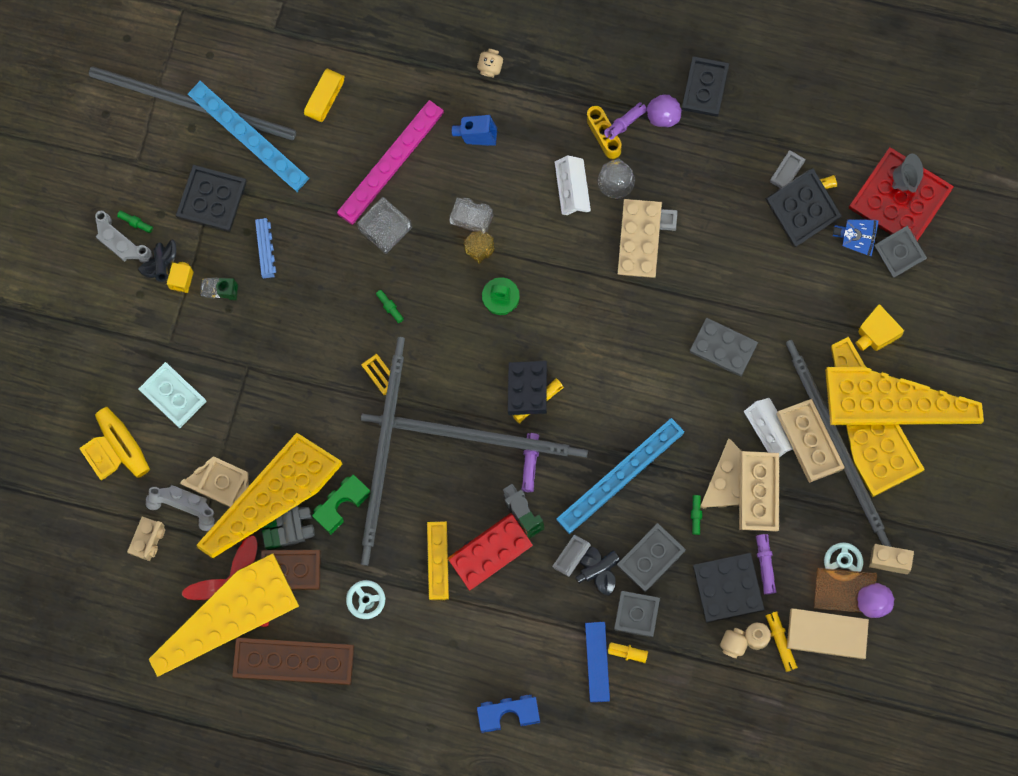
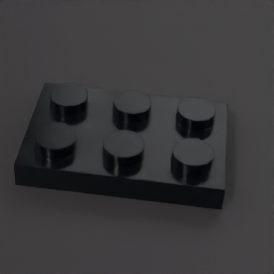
[682,57,729,117]
[508,361,547,415]

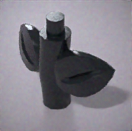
[138,239,176,282]
[575,546,620,596]

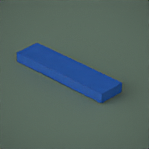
[585,622,610,703]

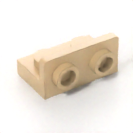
[127,516,165,561]

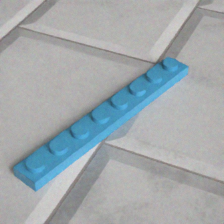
[188,81,309,192]
[556,418,684,534]

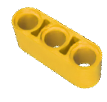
[304,68,345,122]
[587,106,621,159]

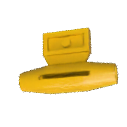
[79,407,150,480]

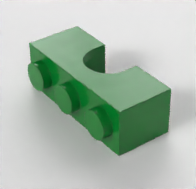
[312,475,371,535]

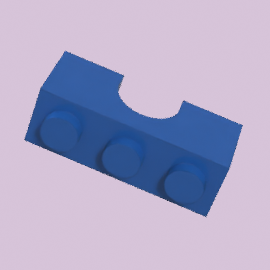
[477,695,540,733]

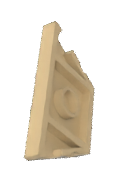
[700,439,742,509]
[180,456,249,507]

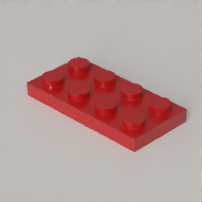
[447,513,533,591]

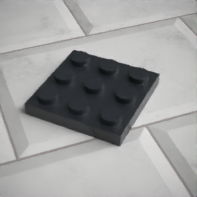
[176,165,247,232]
[765,168,842,247]
[693,553,764,623]

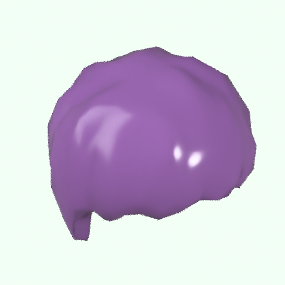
[646,94,682,127]
[857,583,895,618]

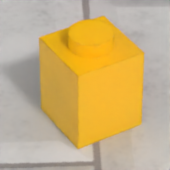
[167,262,194,293]

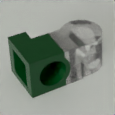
[200,278,238,300]

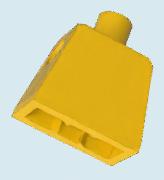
[856,304,904,351]

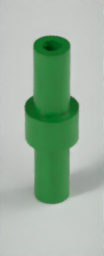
[117,210,153,234]
[376,290,404,323]
[691,495,702,535]

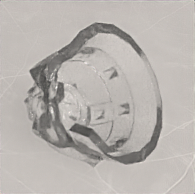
[597,159,635,199]

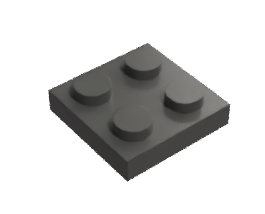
[874,225,927,277]
[614,591,660,637]

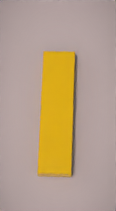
[427,521,449,600]

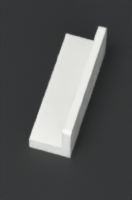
[555,155,591,215]
[744,398,793,457]

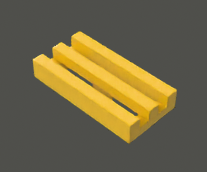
[361,354,390,396]

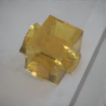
[464,230,494,264]

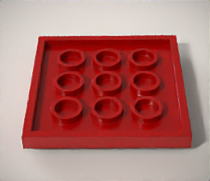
[849,147,954,241]

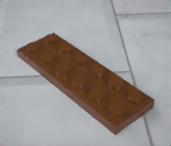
[232,638,354,685]

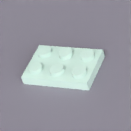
[139,362,207,428]

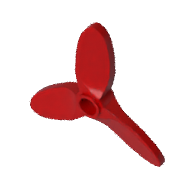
[182,536,269,627]

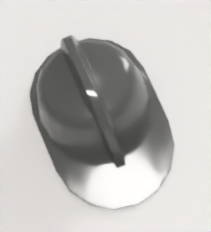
[892,153,923,192]

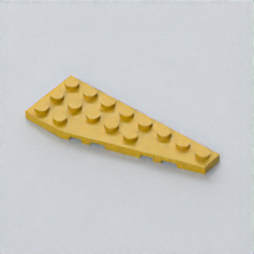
[831,337,925,497]
[825,367,984,425]
[197,433,342,558]
[149,553,299,677]

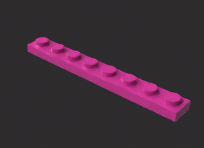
[337,100,444,225]

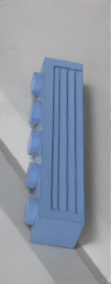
[255,218,276,279]

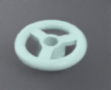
[824,543,863,581]
[346,580,385,619]

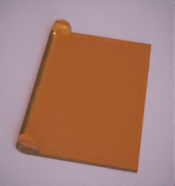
[814,568,877,613]

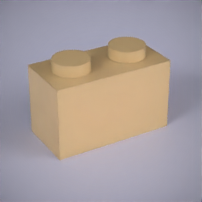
[869,544,914,574]

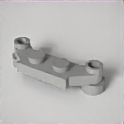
[95,211,153,263]
[146,485,215,531]

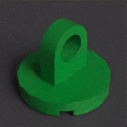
[482,277,520,315]

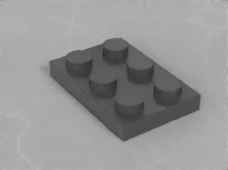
[689,318,758,377]
[617,523,686,592]

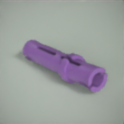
[604,102,647,140]
[521,433,539,492]
[756,534,776,594]

